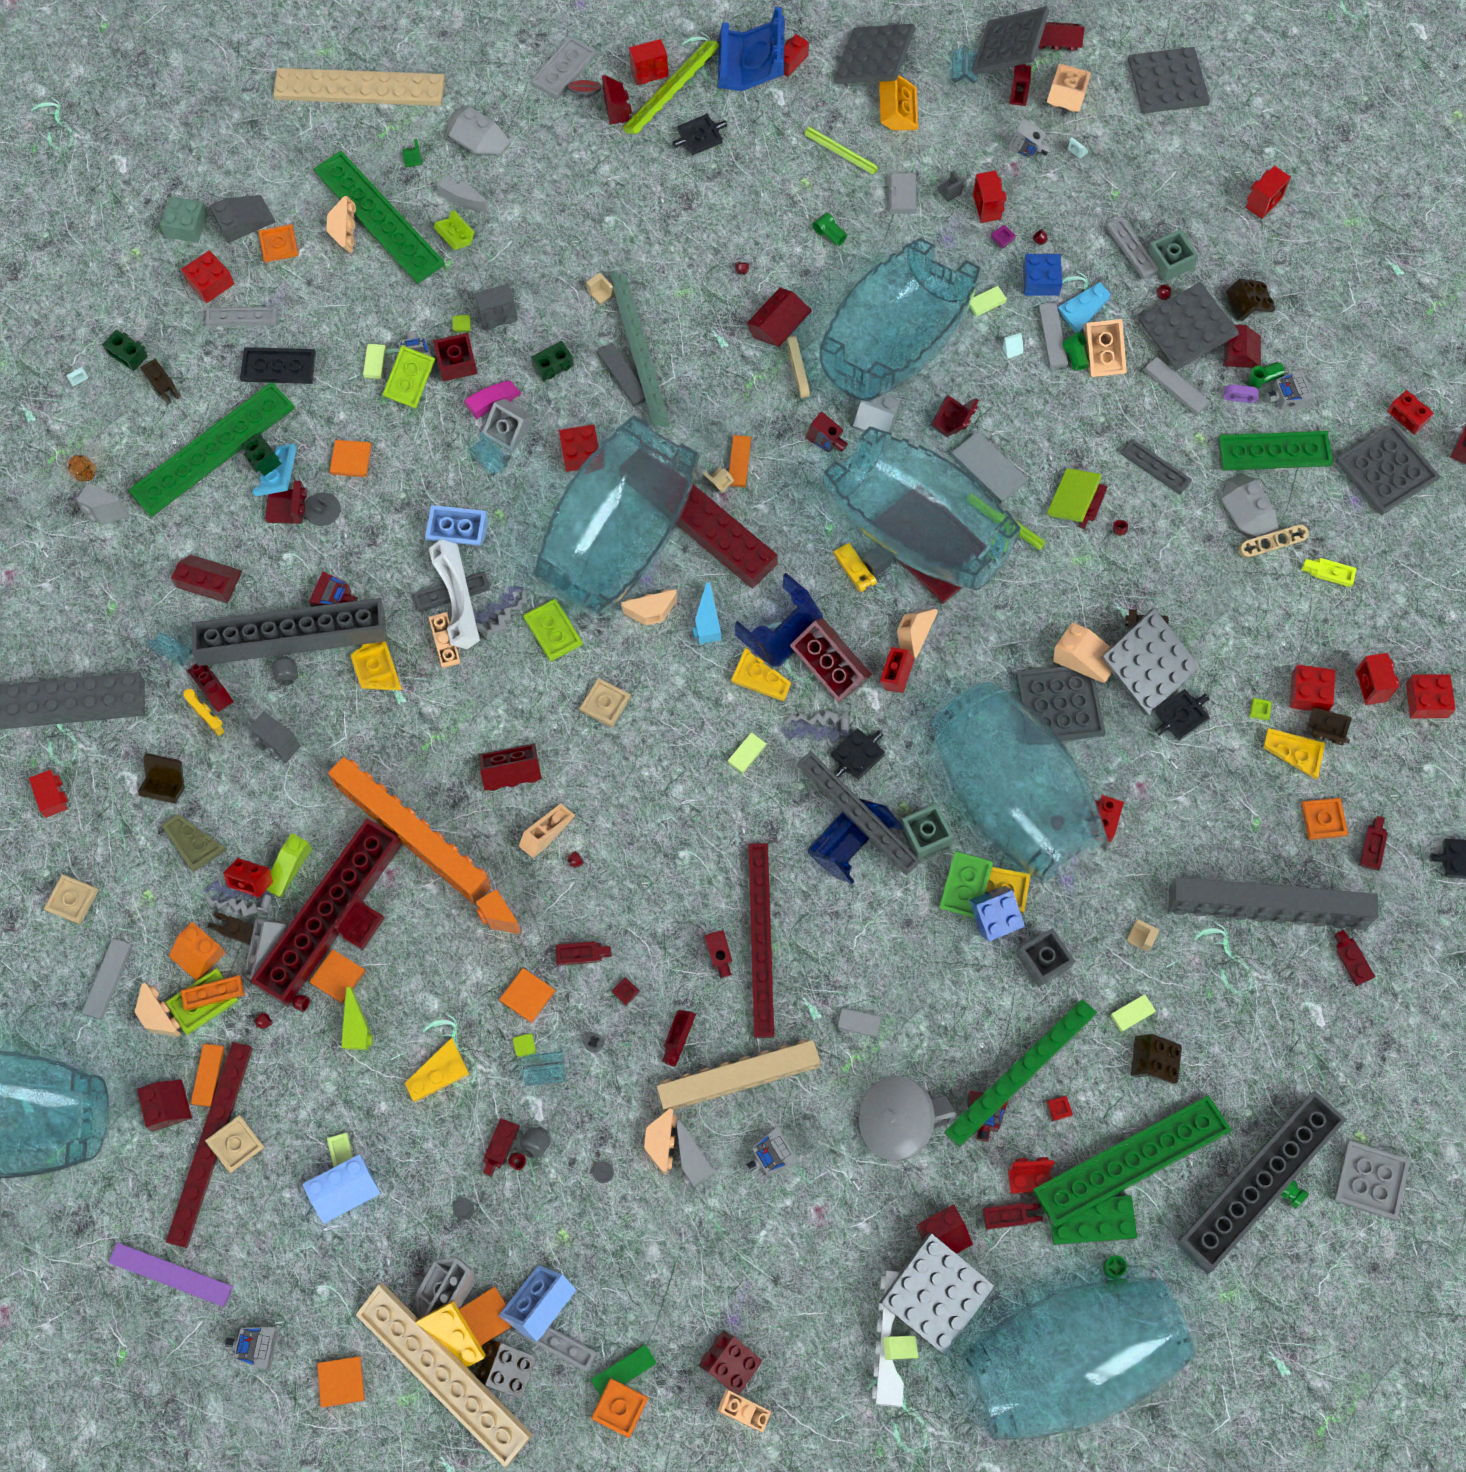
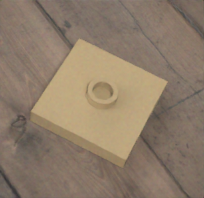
[579,678,631,728]
[43,874,99,925]
[205,1115,264,1174]

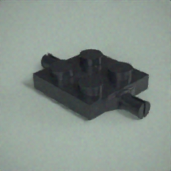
[672,114,727,156]
[1154,689,1210,741]
[831,728,885,780]
[1430,838,1466,879]

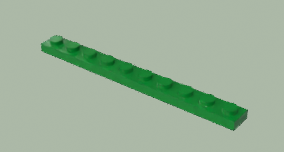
[944,999,1097,1148]

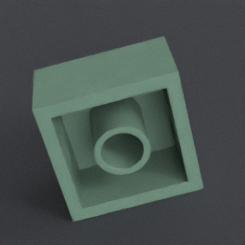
[160,197,208,243]
[1147,229,1199,281]
[900,804,954,859]

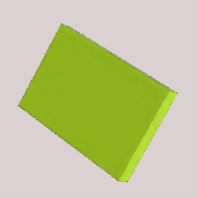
[382,345,436,409]
[1047,468,1102,522]
[523,598,583,662]
[165,968,239,1035]

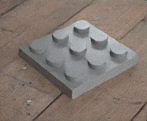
[1334,1140,1410,1221]

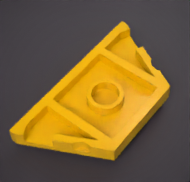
[350,641,402,691]

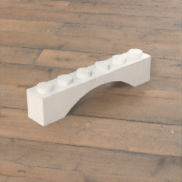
[429,539,480,649]
[871,1271,904,1407]

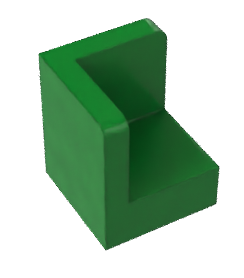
[402,139,423,167]

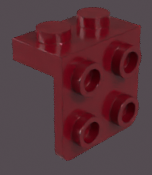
[931,395,979,437]
[265,481,307,524]
[334,895,385,951]
[698,1330,762,1395]

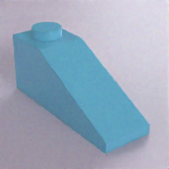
[692,582,721,644]

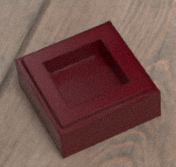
[611,977,640,1006]

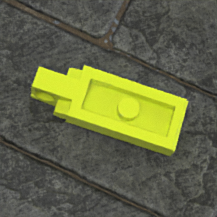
[1301,558,1356,587]

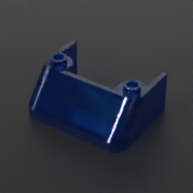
[735,573,823,667]
[808,798,903,884]

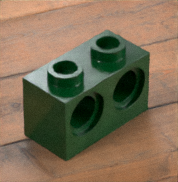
[102,330,148,371]
[531,341,574,382]
[242,433,282,476]

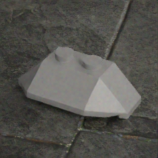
[447,106,511,155]
[1221,474,1279,541]
[416,1256,475,1319]

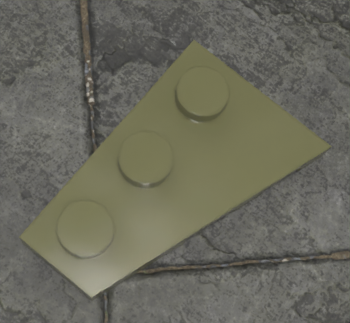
[161,815,227,872]

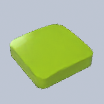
[453,315,471,332]
[513,1034,536,1057]

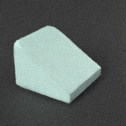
[1068,137,1088,159]
[1003,333,1024,358]
[66,367,88,386]

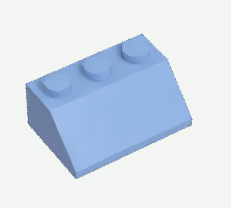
[425,505,489,546]
[302,1154,381,1224]
[499,1265,576,1341]

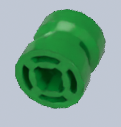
[1280,1180,1309,1209]
[1103,1255,1127,1279]

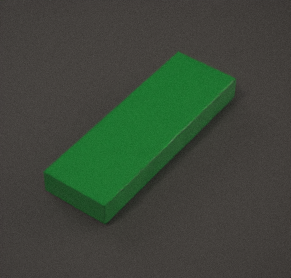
[591,1345,657,1397]

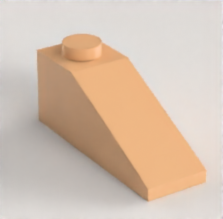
[519,803,575,858]

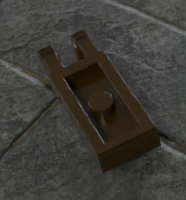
[140,358,181,405]
[207,911,254,946]

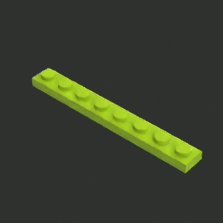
[622,40,720,134]

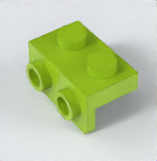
[434,210,474,250]

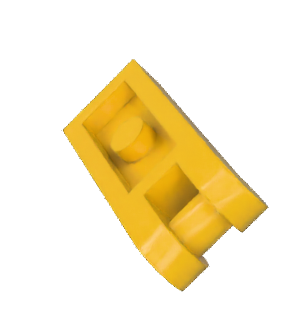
[833,543,877,593]
[183,689,225,736]

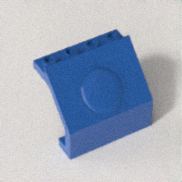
[717,7,785,91]

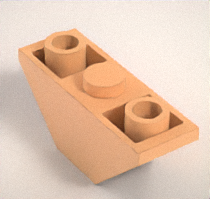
[326,196,356,253]
[621,589,677,625]
[897,609,938,658]
[429,612,461,668]
[135,983,181,1037]
[644,1109,677,1175]
[717,1389,771,1432]

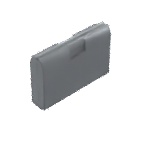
[888,173,917,214]

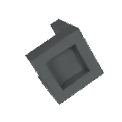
[938,170,963,202]
[862,545,892,577]

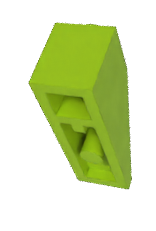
[266,833,312,898]
[341,987,373,1051]

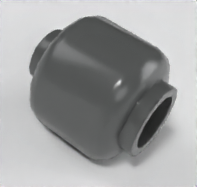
[272,656,298,686]
[520,1127,551,1159]

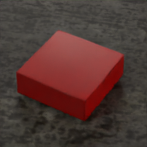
[1046,1095,1073,1122]

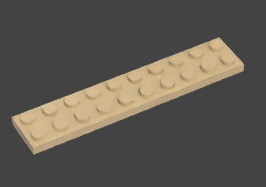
[273,68,445,106]
[356,1283,533,1468]

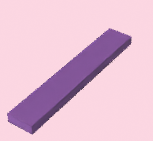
[108,1242,233,1307]

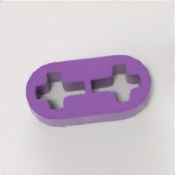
[1224,385,1259,403]

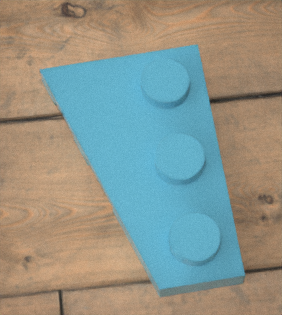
[1058,282,1111,333]
[252,443,297,496]

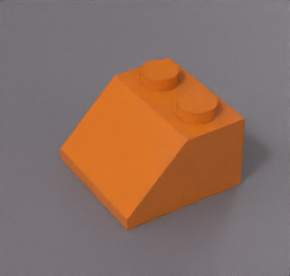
[476,889,521,934]
[169,922,226,981]

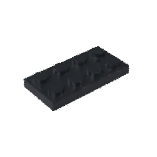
[240,347,316,384]

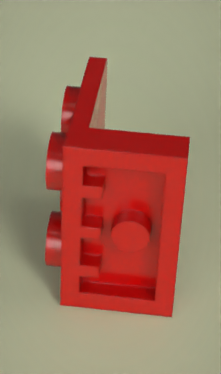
[1008,1157,1055,1194]

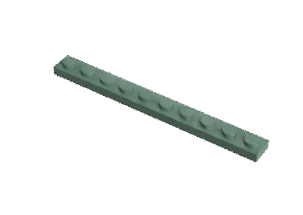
[610,271,670,428]

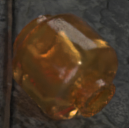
[68,455,96,482]

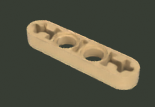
[786,335,810,398]
[1238,525,1309,558]

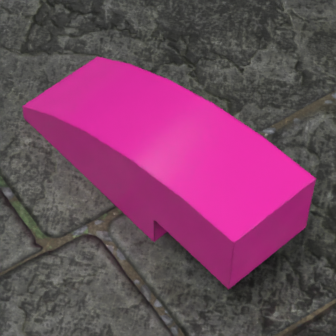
[464,380,521,420]

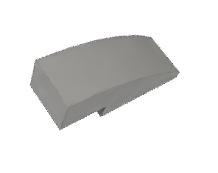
[436,175,489,212]

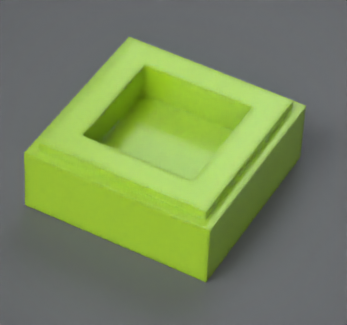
[1249,697,1272,721]

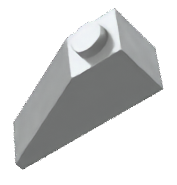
[243,918,286,980]
[676,1120,714,1188]

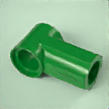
[812,212,847,246]
[1062,332,1089,371]
[1247,362,1285,389]

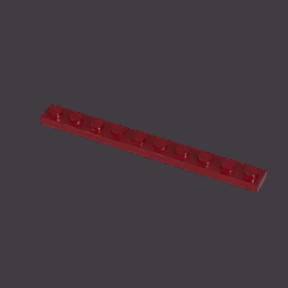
[749,843,774,1038]
[166,1042,253,1248]

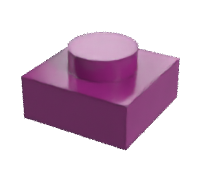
[991,225,1016,249]

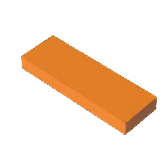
[729,435,751,488]
[181,975,245,1011]
[191,1044,225,1107]

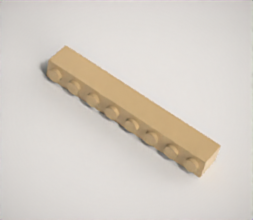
[657,1039,821,1113]

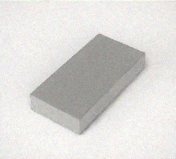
[837,1008,881,1038]

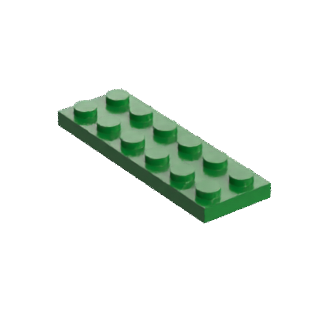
[1218,431,1333,471]

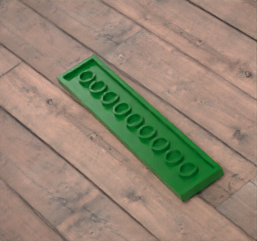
[314,151,445,284]
[128,382,295,517]
[1033,1095,1232,1228]

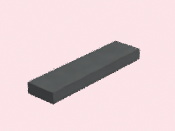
[597,343,646,406]
[1121,439,1192,495]
[413,572,490,612]

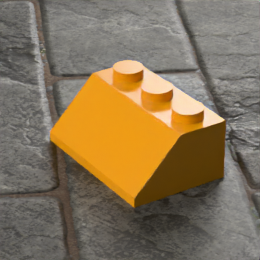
[879,75,918,130]

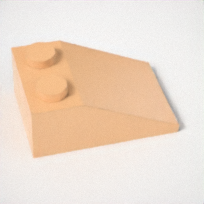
[1047,63,1091,112]
[1083,319,1127,377]
[1053,622,1112,683]

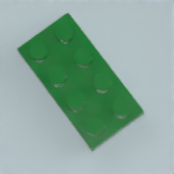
[1050,1196,1138,1245]

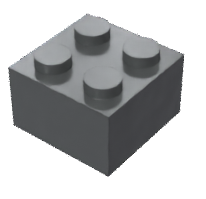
[474,284,518,330]
[248,711,301,763]
[1016,928,1075,987]

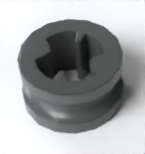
[585,1033,603,1053]

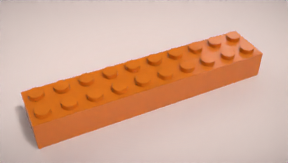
[328,757,491,906]

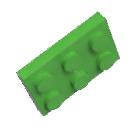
[939,850,994,918]

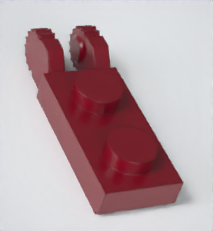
[982,1203,1043,1230]

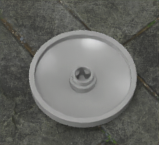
[859,1076,935,1161]

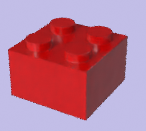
[629,39,669,85]
[1246,165,1291,219]
[972,170,1007,223]
[181,250,235,304]
[559,424,602,472]
[1355,652,1399,705]
[1289,664,1335,711]
[1406,674,1456,719]

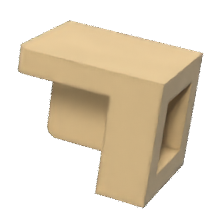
[586,272,614,305]
[702,468,734,493]
[1127,919,1159,952]

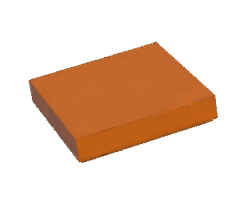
[258,224,299,263]
[330,440,372,477]
[1301,798,1348,840]
[309,949,366,1004]
[499,968,556,1023]
[459,1287,512,1347]
[317,1356,365,1408]
[591,1378,649,1438]

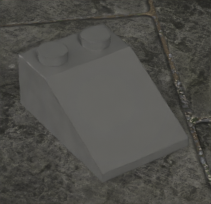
[209,195,275,243]

